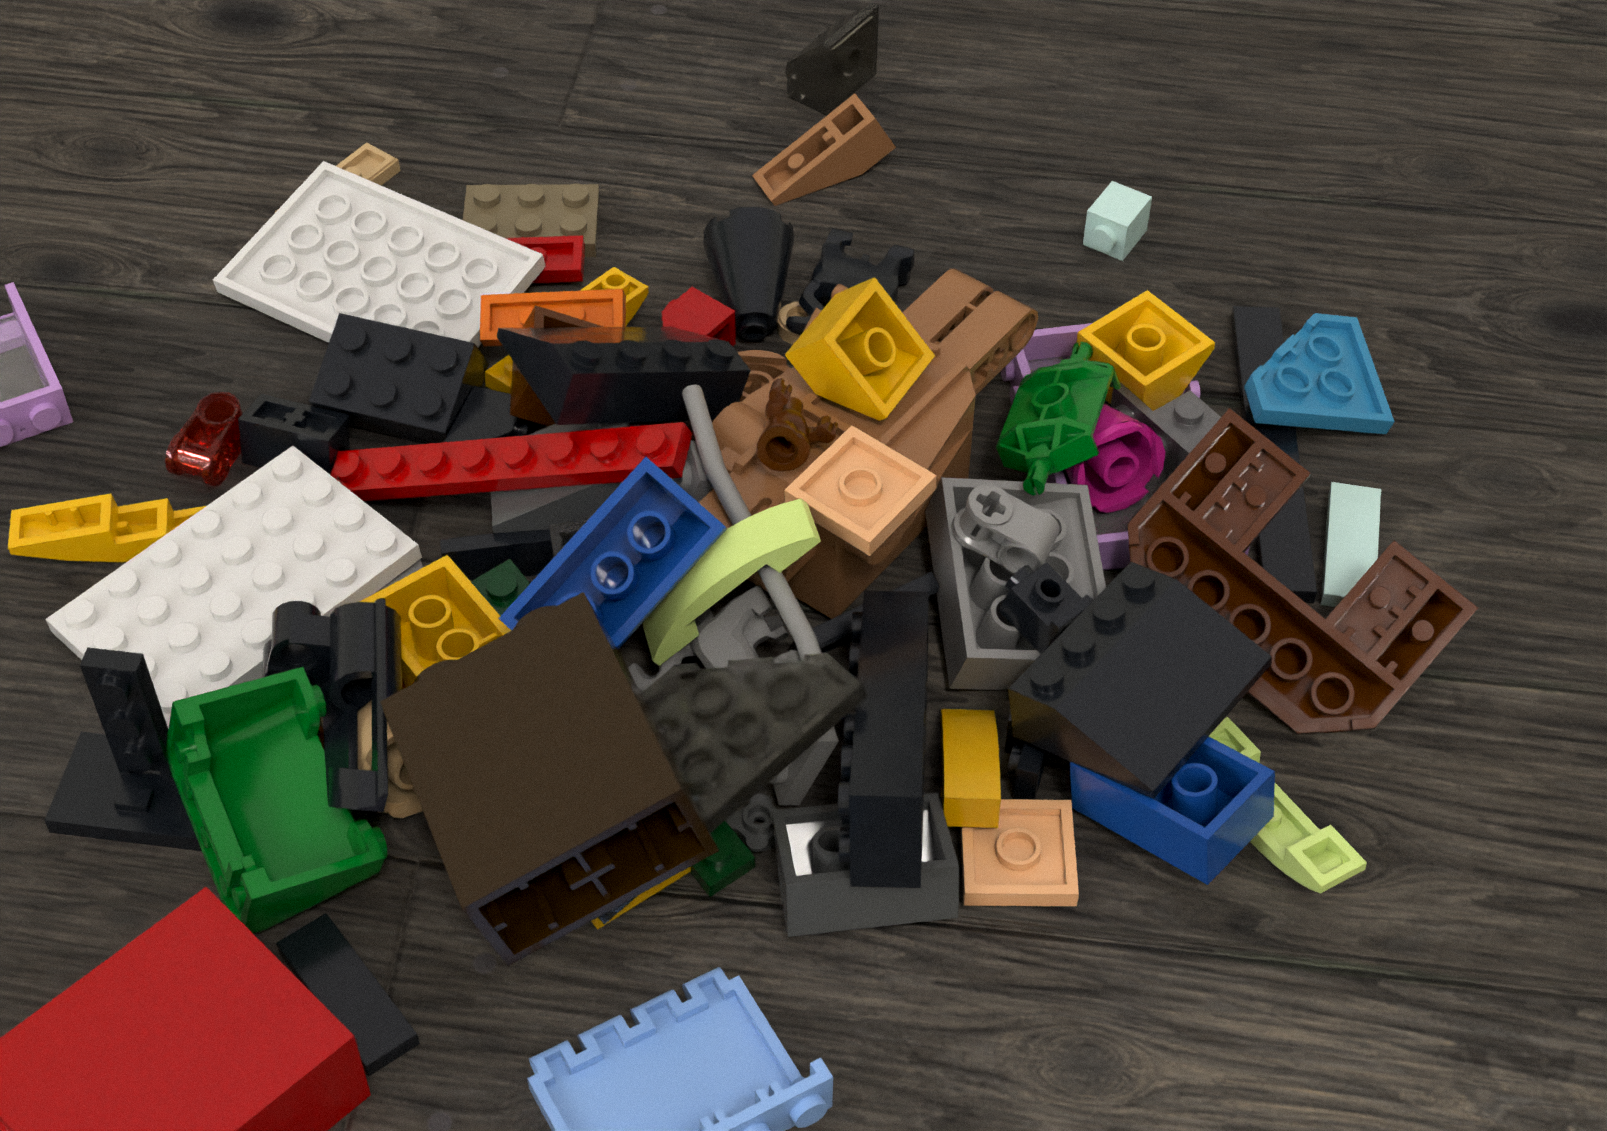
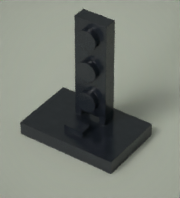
[44,647,202,851]

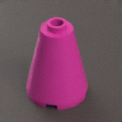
[1065,404,1166,513]

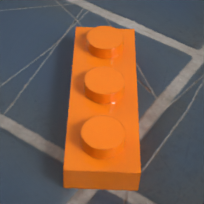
[480,289,626,347]

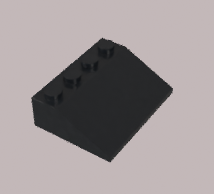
[496,327,751,425]
[1008,562,1272,799]

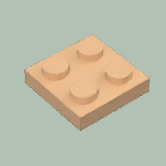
[784,425,937,556]
[960,799,1079,906]

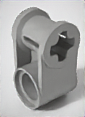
[951,484,1060,574]

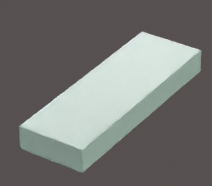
[1321,482,1381,607]

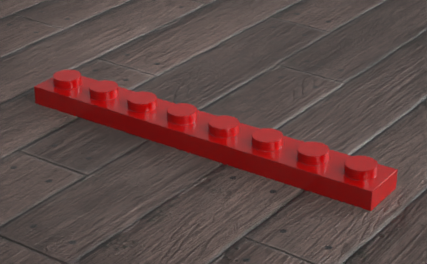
[331,422,693,501]

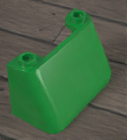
[166,667,388,934]

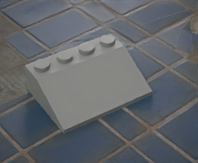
[925,477,1106,690]

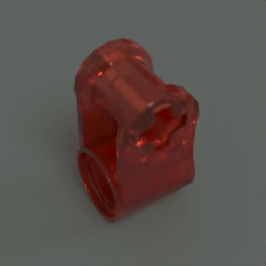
[165,392,243,487]

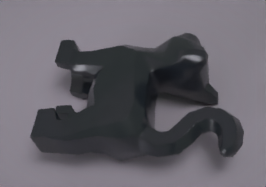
[786,228,914,336]

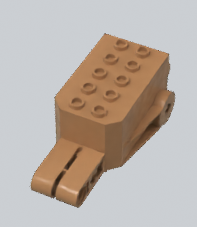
[698,268,1038,619]

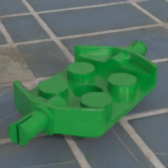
[996,342,1121,495]

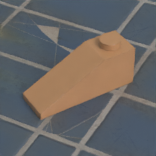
[752,94,896,206]

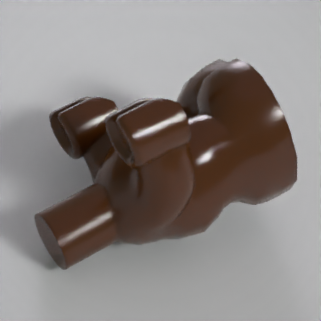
[757,378,838,472]

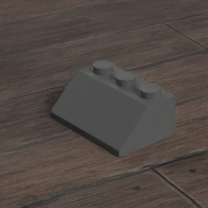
[772,793,959,937]

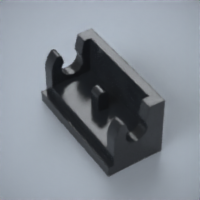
[238,394,351,475]

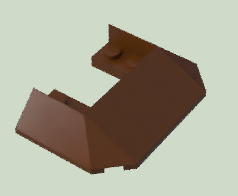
[1127,408,1478,735]

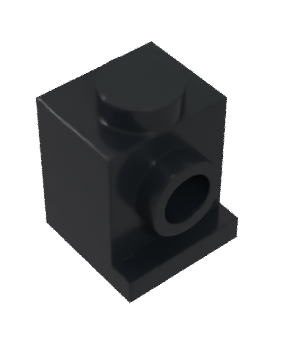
[998,562,1093,654]

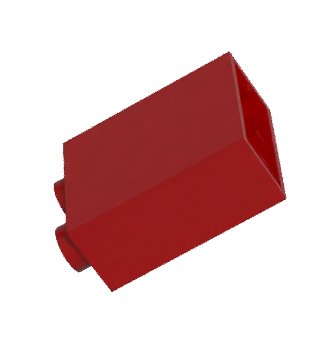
[0,887,371,1131]

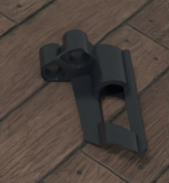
[262,598,402,812]

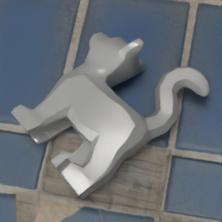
[628,585,790,747]

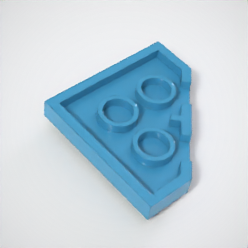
[1244,313,1395,434]

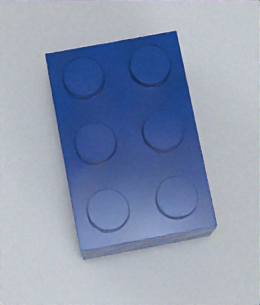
[1070,737,1275,885]

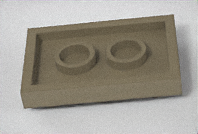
[463,183,600,257]

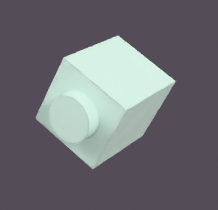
[1083,181,1152,261]

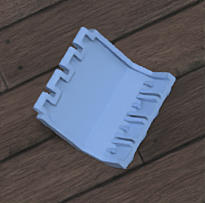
[527,967,833,1131]

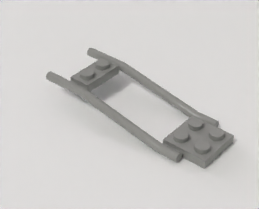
[672,385,839,805]

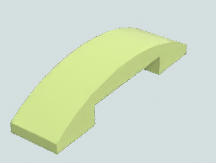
[642,498,821,665]
[1209,717,1367,894]

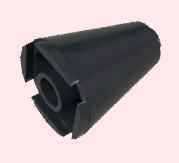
[703,207,794,341]

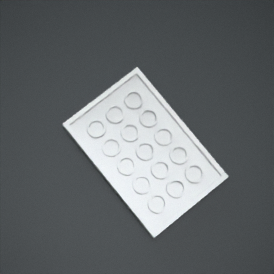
[213,161,546,347]
[45,446,422,729]

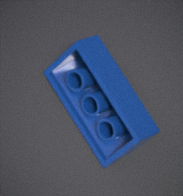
[498,457,727,649]

